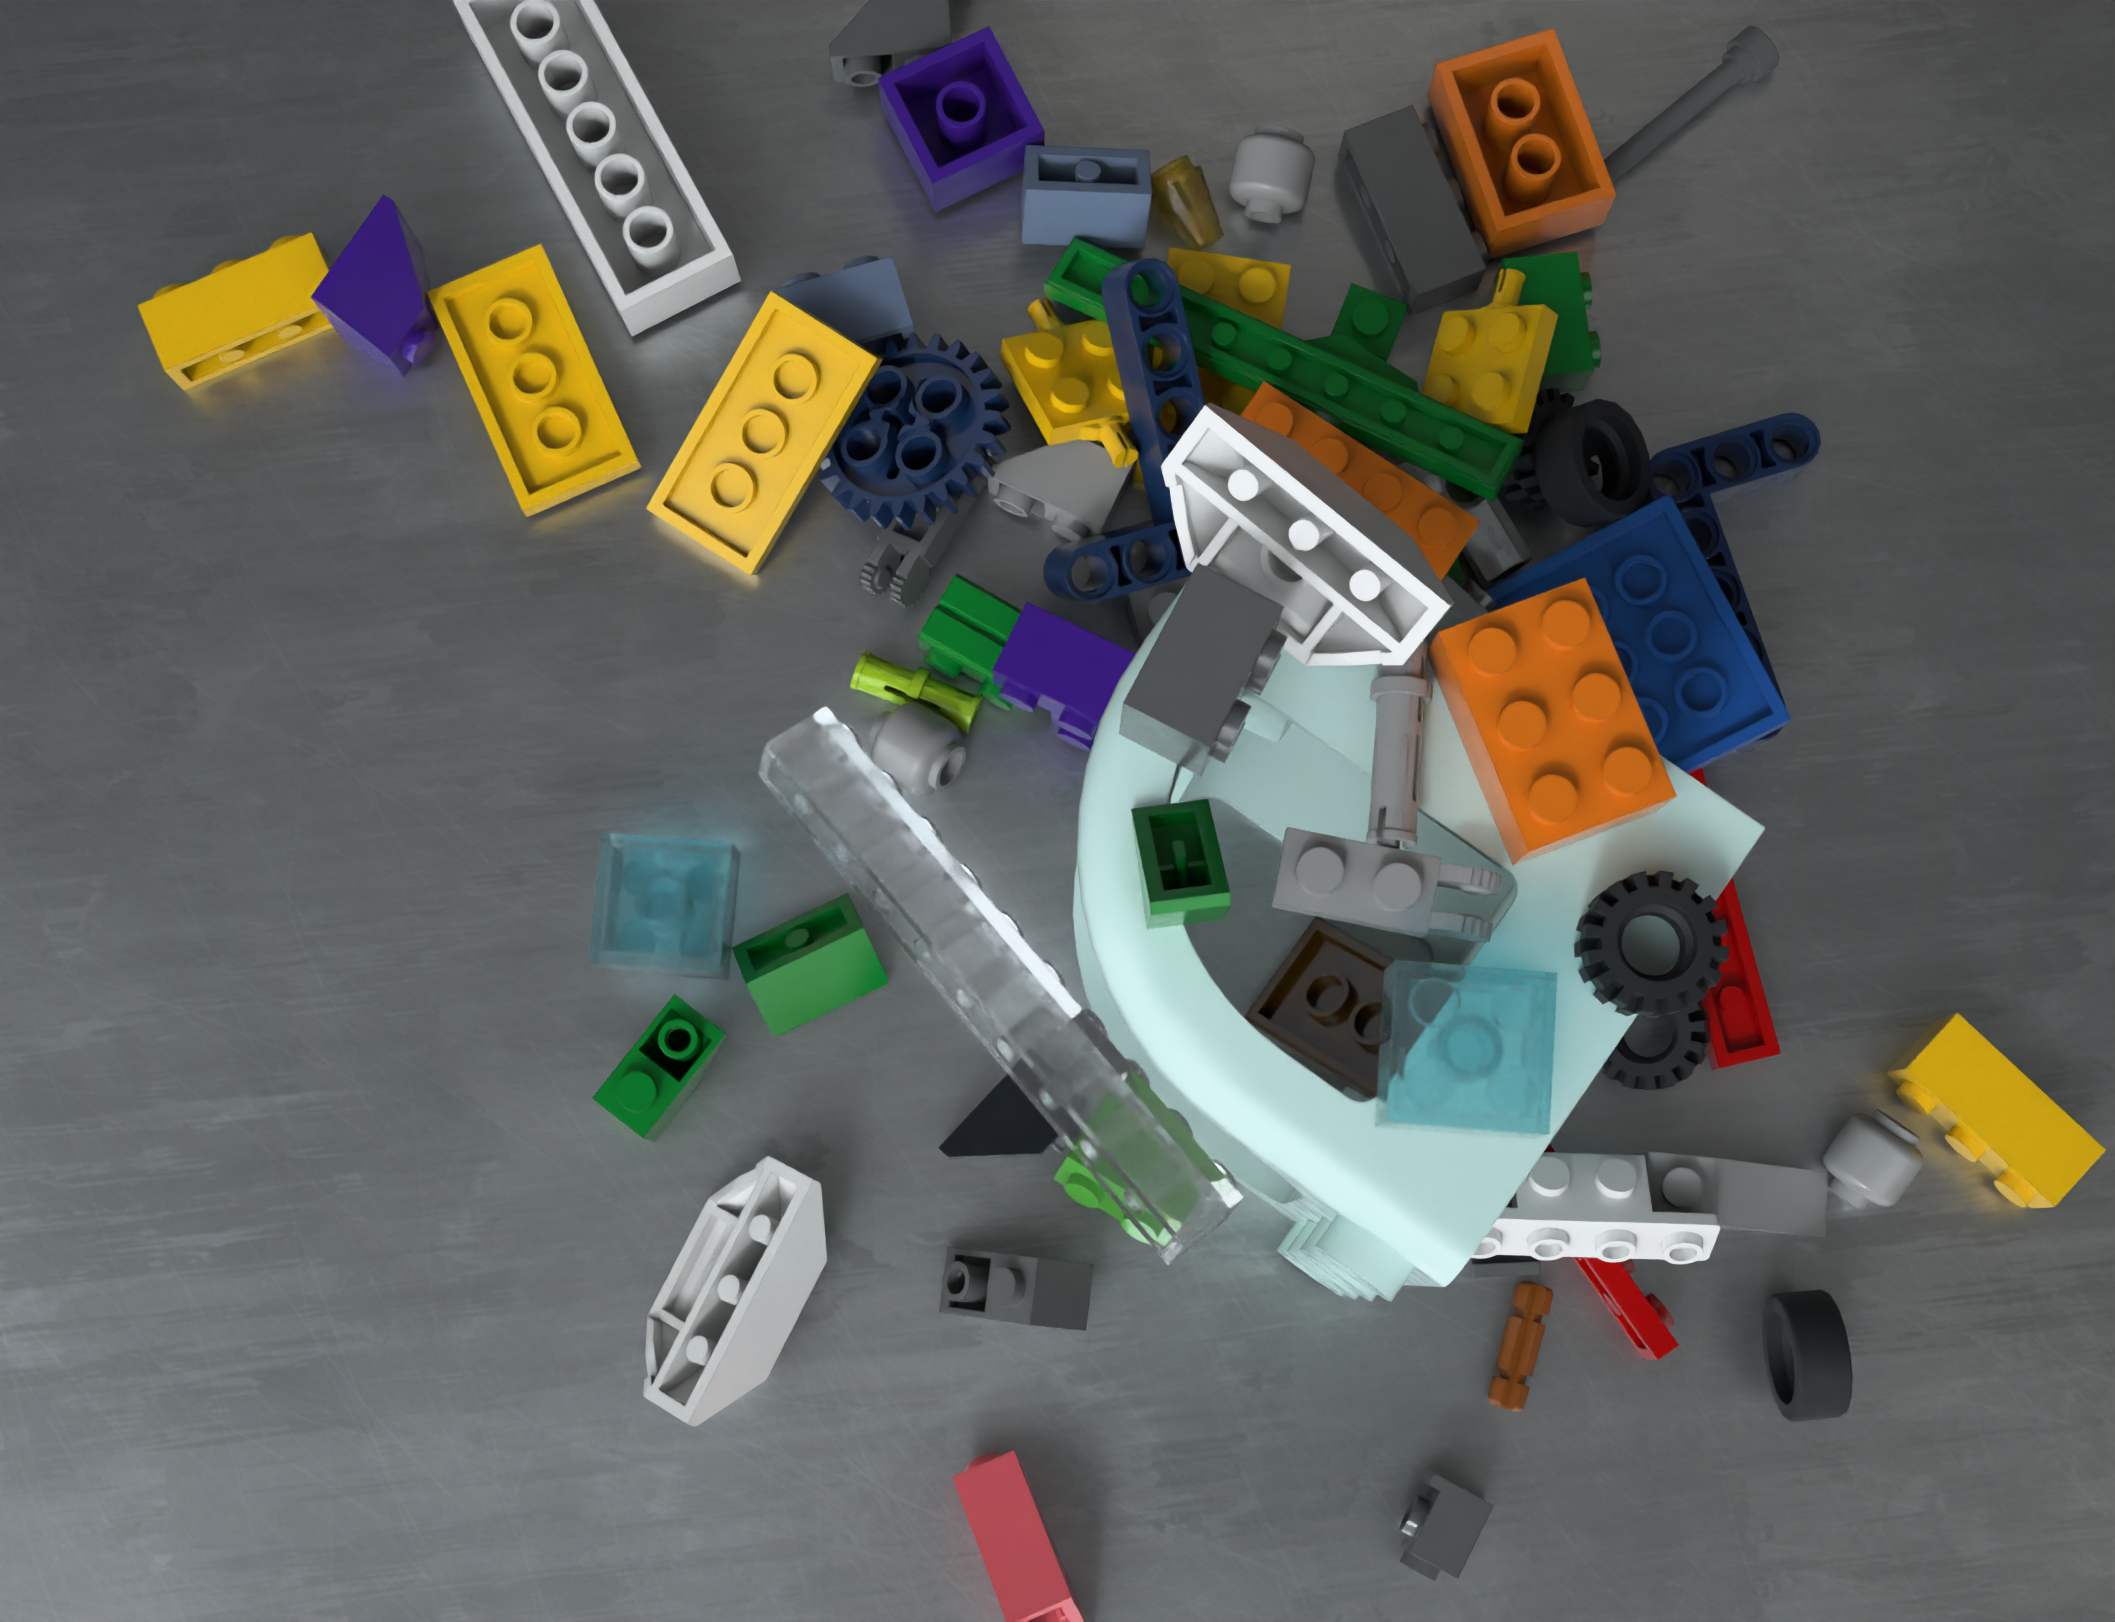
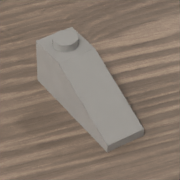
[1632,1151,1828,1237]

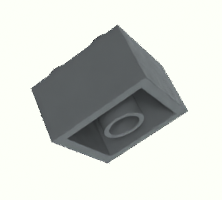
[1119,563,1288,776]

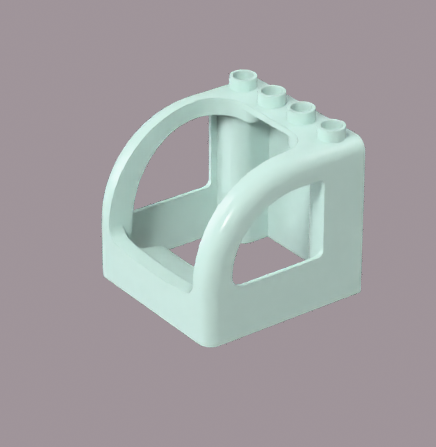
[1073,581,1765,1302]

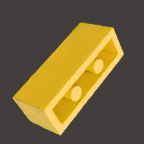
[137,232,333,391]
[1886,1013,2106,1209]

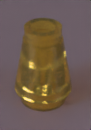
[1151,155,1225,251]

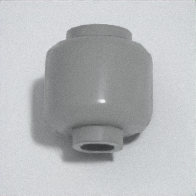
[1229,125,1315,223]
[869,702,966,796]
[1823,1109,1924,1210]

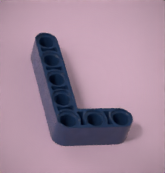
[1043,258,1205,603]
[1638,413,1821,753]

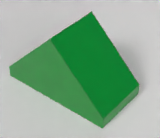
[1131,799,1231,929]

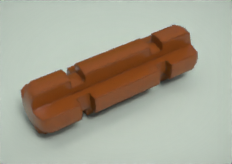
[1488,1281,1553,1412]

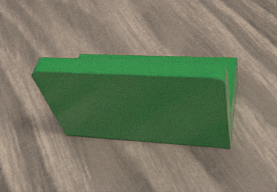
[732,893,888,1036]

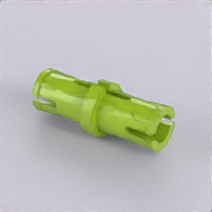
[850,650,983,734]

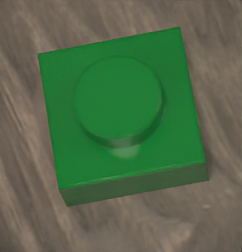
[1330,283,1409,362]

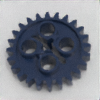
[819,333,1011,530]

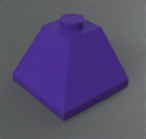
[311,194,438,378]

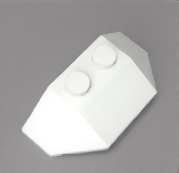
[1161,403,1454,666]
[643,1156,827,1427]

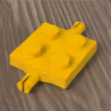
[1421,269,1558,434]
[999,298,1167,468]

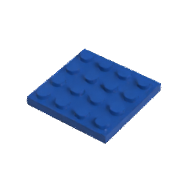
[1485,493,1792,774]

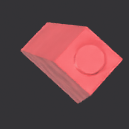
[952,1450,1086,1622]

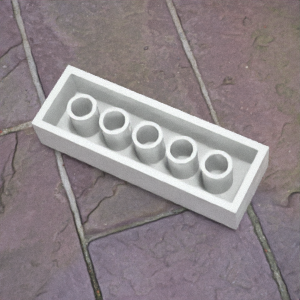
[453,0,741,336]

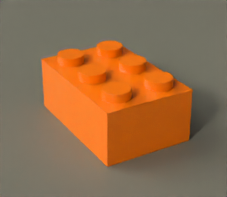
[1428,28,1616,259]
[1427,577,1677,866]

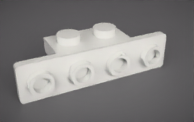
[1471,1152,1720,1264]

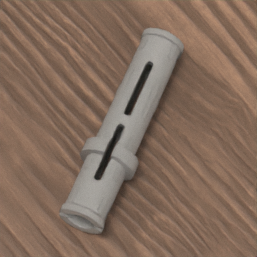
[1366,634,1433,849]

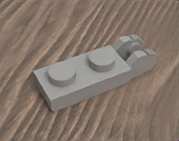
[1271,827,1501,943]

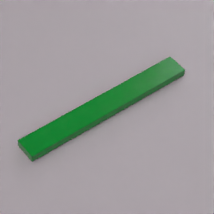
[1044,236,1524,501]

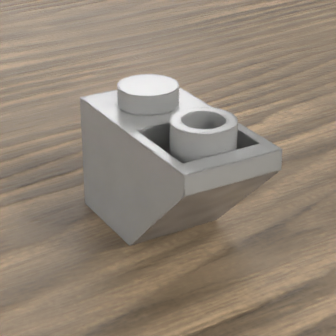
[987,440,1134,541]

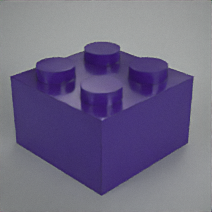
[878,26,1045,212]

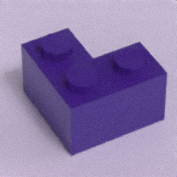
[992,602,1136,751]

